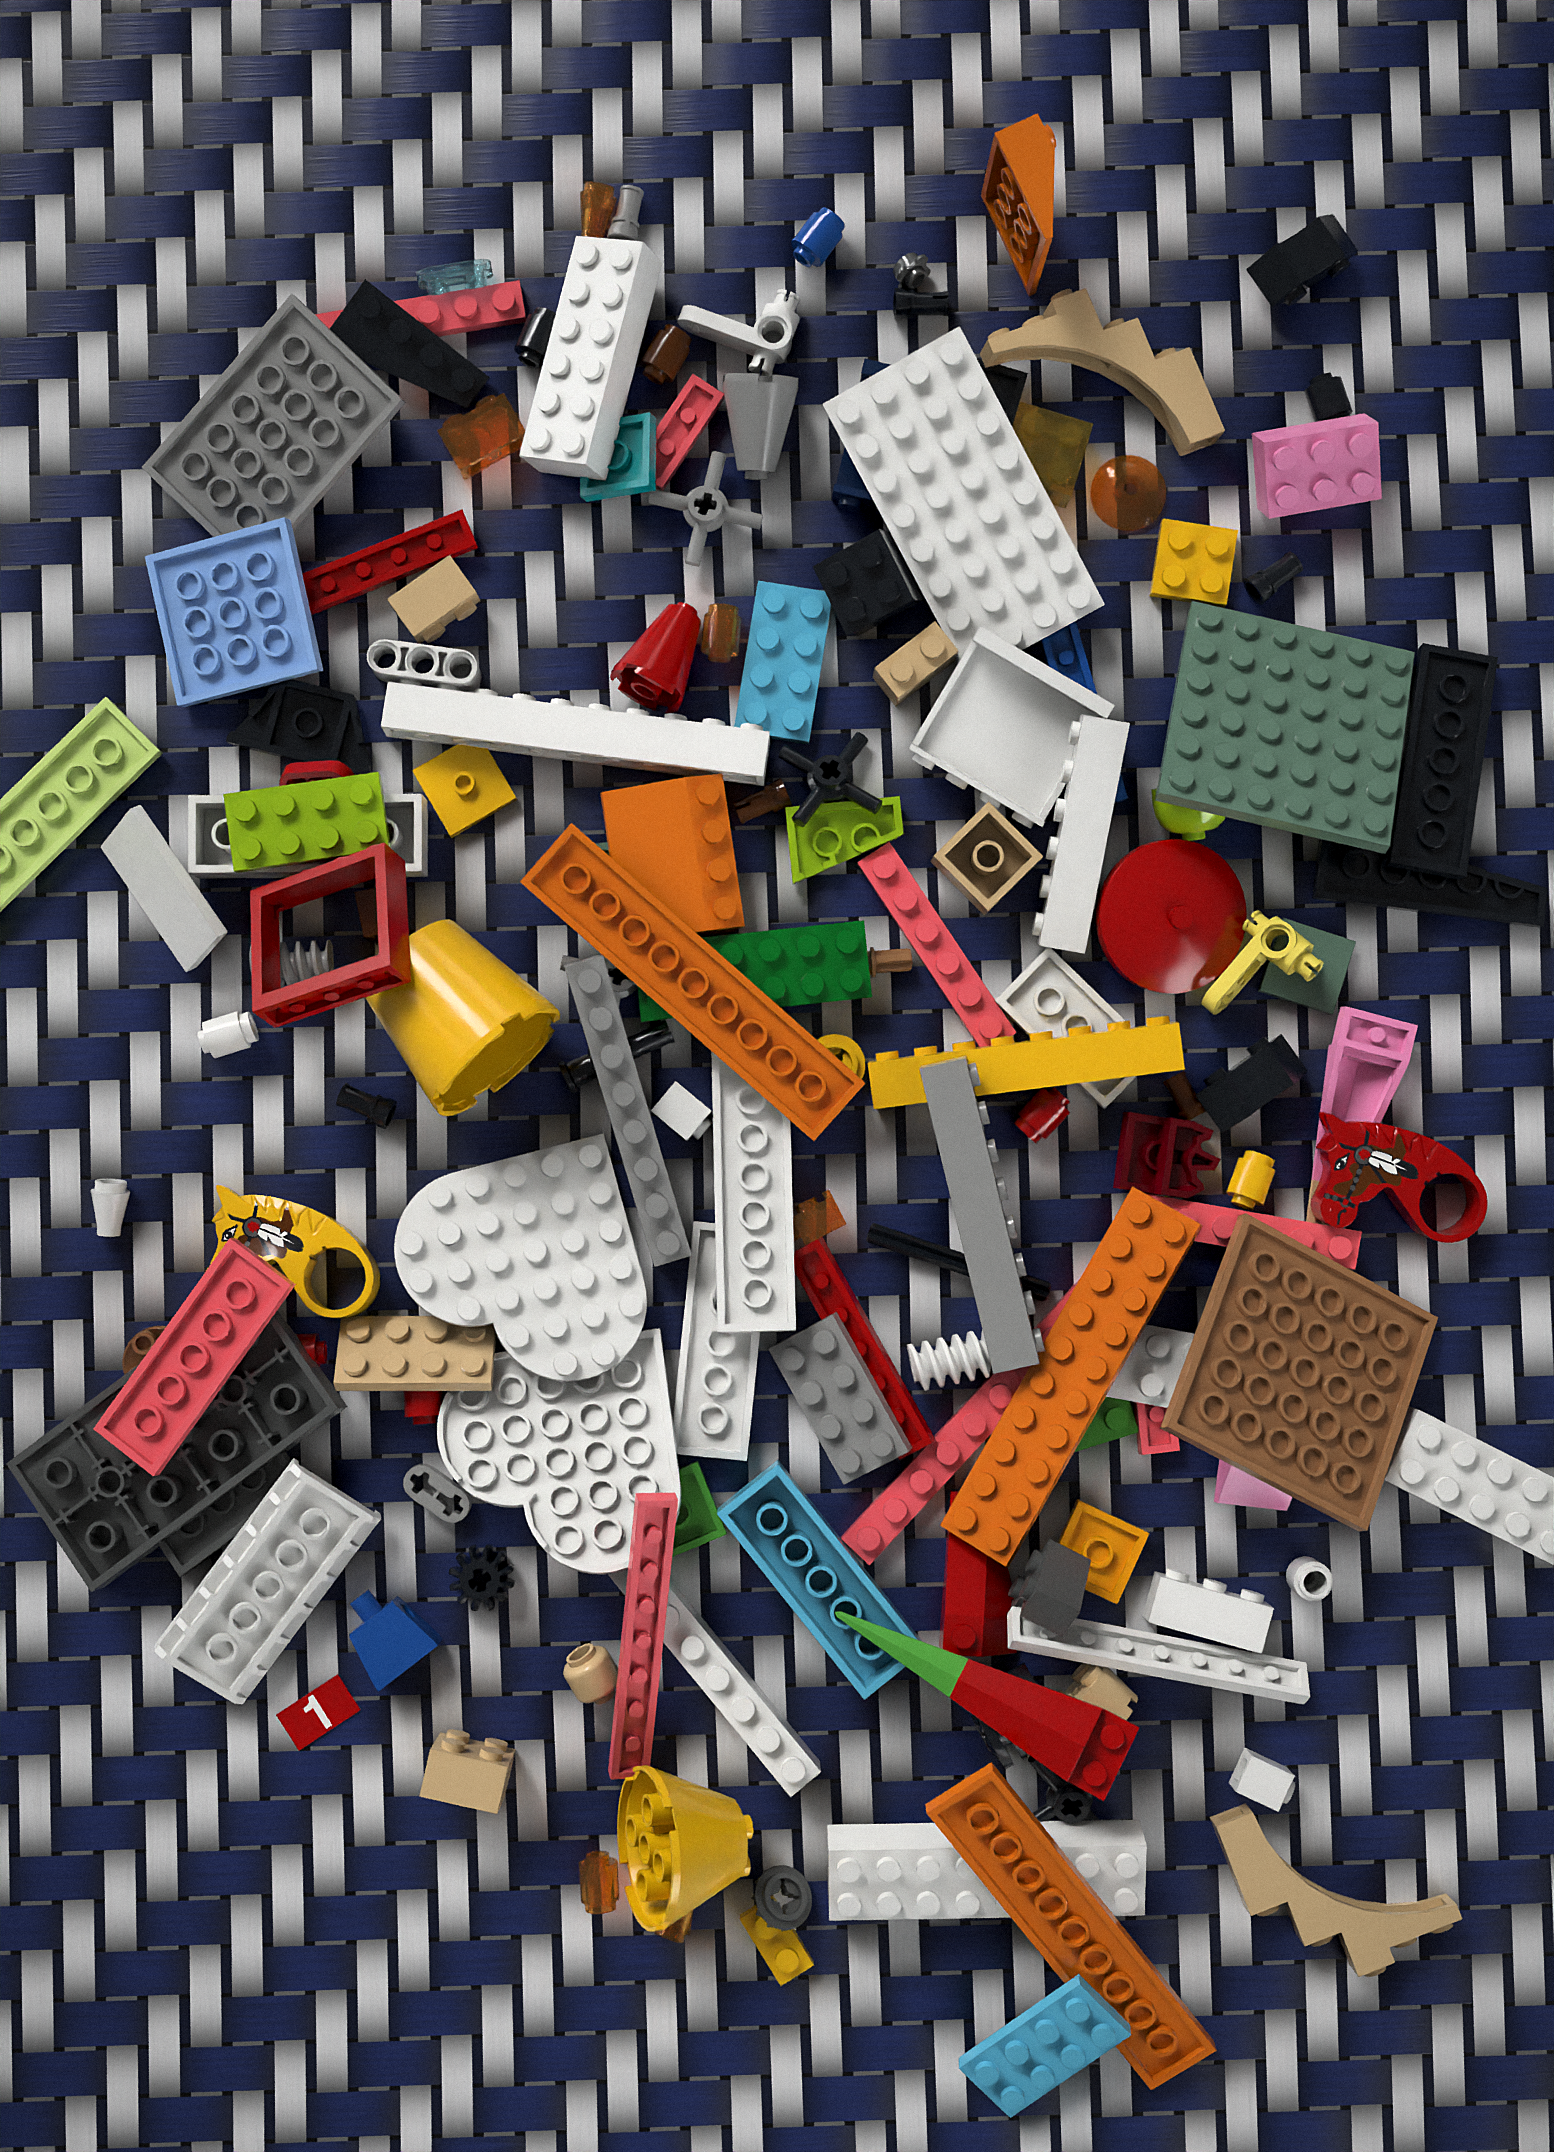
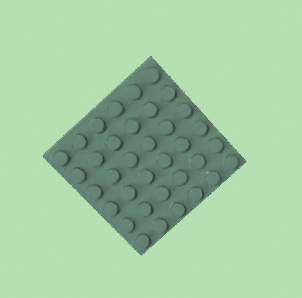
[1155,601,1415,854]

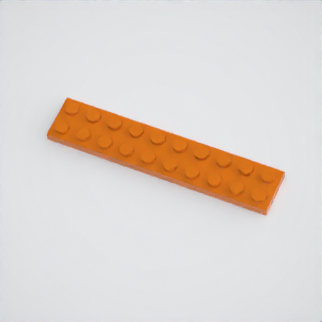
[520,823,865,1141]
[940,1186,1202,1567]
[925,1762,1217,2090]

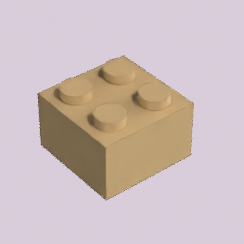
[931,801,1043,916]
[419,1729,516,1814]

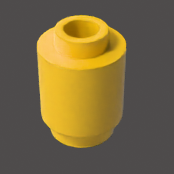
[1226,1150,1275,1210]

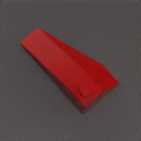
[939,1491,1017,1657]

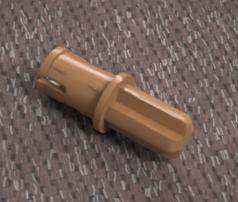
[867,947,913,978]

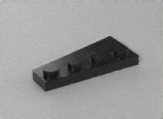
[330,279,490,409]

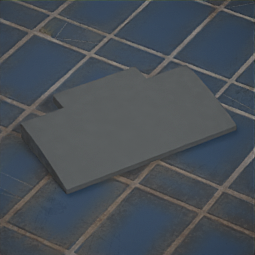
[6,1311,348,1592]

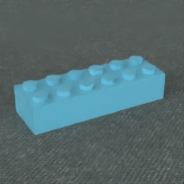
[717,1460,923,1700]

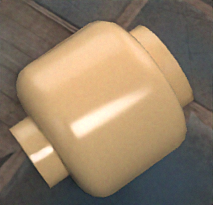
[563,1643,618,1705]

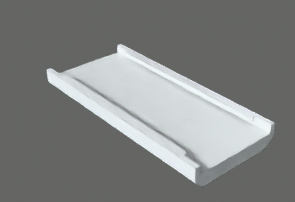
[154,1458,381,1704]

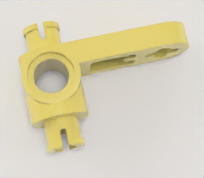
[1201,910,1324,1015]

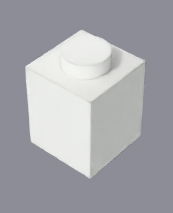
[651,1081,713,1141]
[1229,1748,1295,1812]

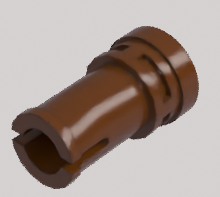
[733,778,792,824]

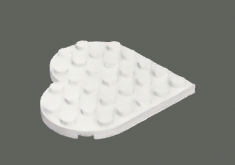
[394,1133,647,1381]
[437,1328,681,1575]

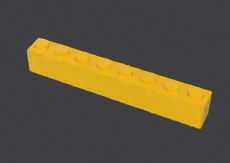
[868,1015,1185,1109]

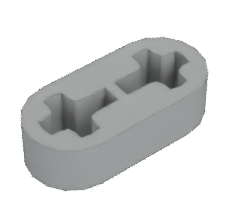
[403,1464,472,1523]

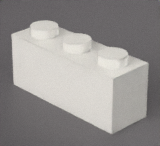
[1143,1568,1274,1654]

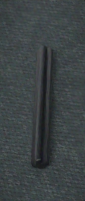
[866,1223,1051,1302]

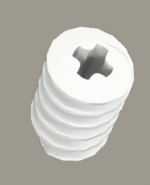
[907,1329,991,1391]

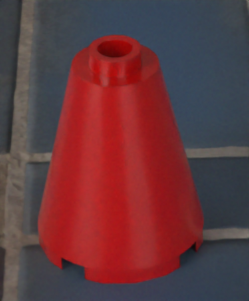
[610,602,701,713]

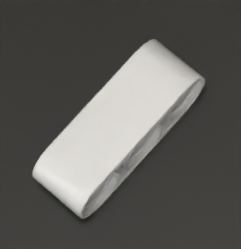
[367,639,481,692]

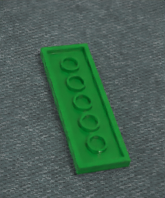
[637,920,872,1022]

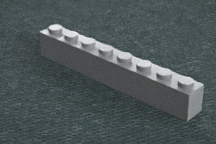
[564,954,692,1267]
[919,1056,1045,1374]

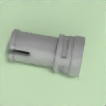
[607,185,644,241]

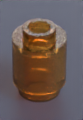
[701,604,742,663]
[578,1851,620,1914]

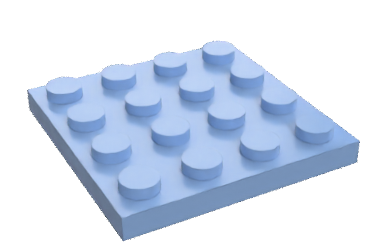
[145,517,323,707]

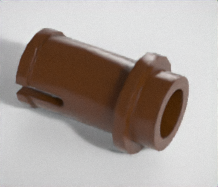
[1163,1071,1206,1120]

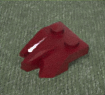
[1113,1112,1221,1198]

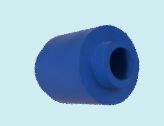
[791,207,845,268]

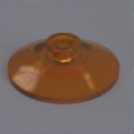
[1090,455,1166,531]

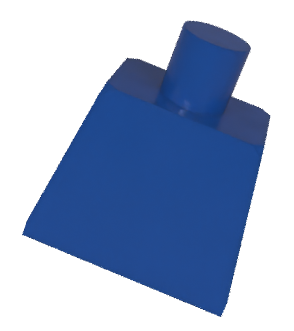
[349,1589,442,1692]

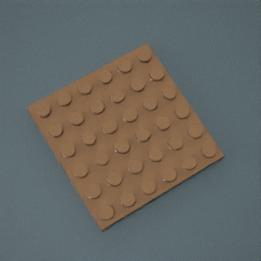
[1160,1213,1438,1531]

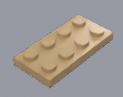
[333,1316,496,1391]

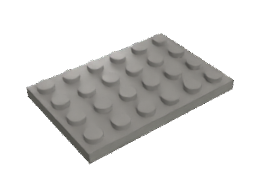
[142,293,406,537]

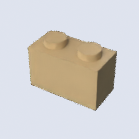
[387,555,480,644]
[873,621,959,707]

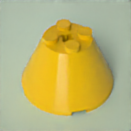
[617,1765,753,1932]

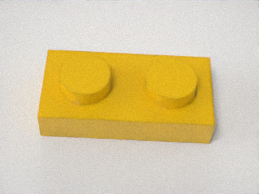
[739,1895,814,1986]

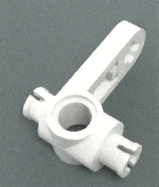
[677,289,800,377]

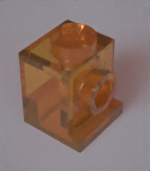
[793,1189,846,1245]

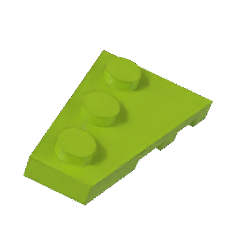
[785,796,904,885]

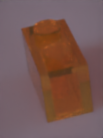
[437,393,526,481]

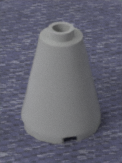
[722,373,799,480]

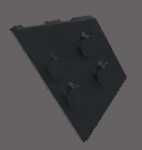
[226,679,372,775]

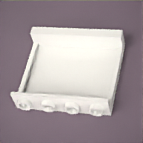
[909,626,1115,829]

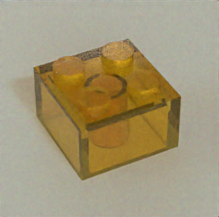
[1012,401,1093,509]

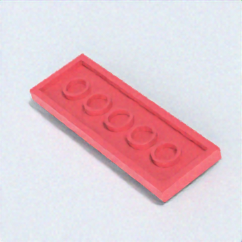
[93,1238,296,1476]

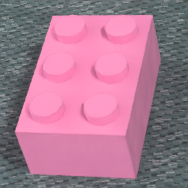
[1252,413,1382,519]

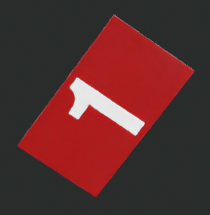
[276,1674,361,1750]

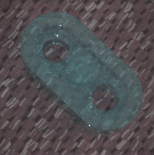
[415,259,493,295]

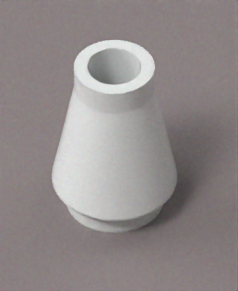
[91,1179,130,1237]

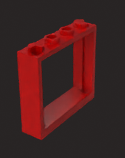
[250,843,411,1028]

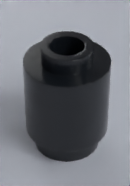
[514,307,556,369]
[1304,372,1353,422]

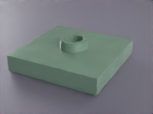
[1258,918,1356,1015]

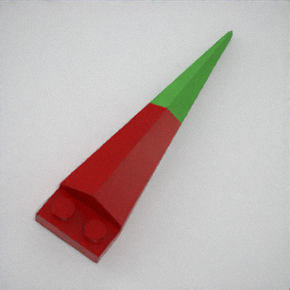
[835,1611,1140,1801]

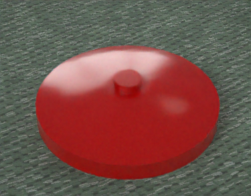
[1096,839,1247,994]

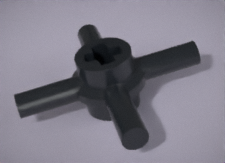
[778,732,883,827]
[1028,1756,1121,1823]

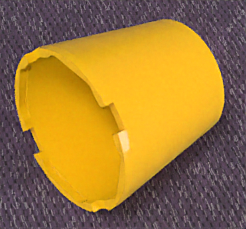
[365,919,560,1116]

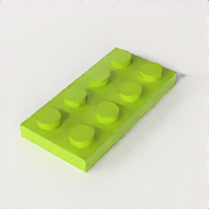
[223,772,391,873]

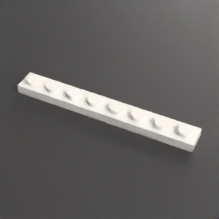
[1007,1606,1310,1705]

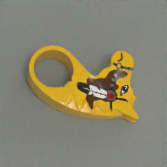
[206,1185,380,1319]

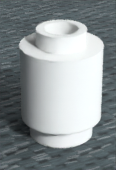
[198,1011,259,1058]
[1286,1556,1333,1601]

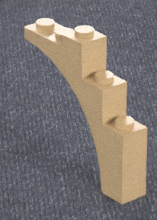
[980,288,1225,456]
[1210,1803,1462,1977]

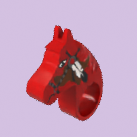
[1310,1112,1488,1243]

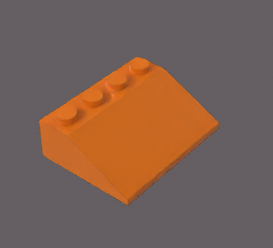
[981,113,1056,296]
[600,774,745,936]

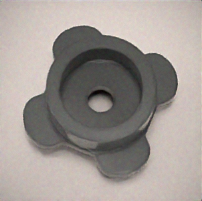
[893,253,931,290]

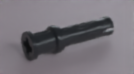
[558,1020,675,1094]

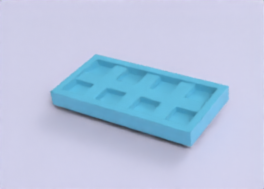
[734,581,831,745]
[959,1974,1131,2118]

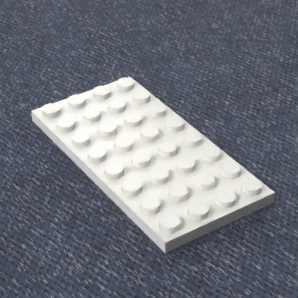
[822,326,1105,661]

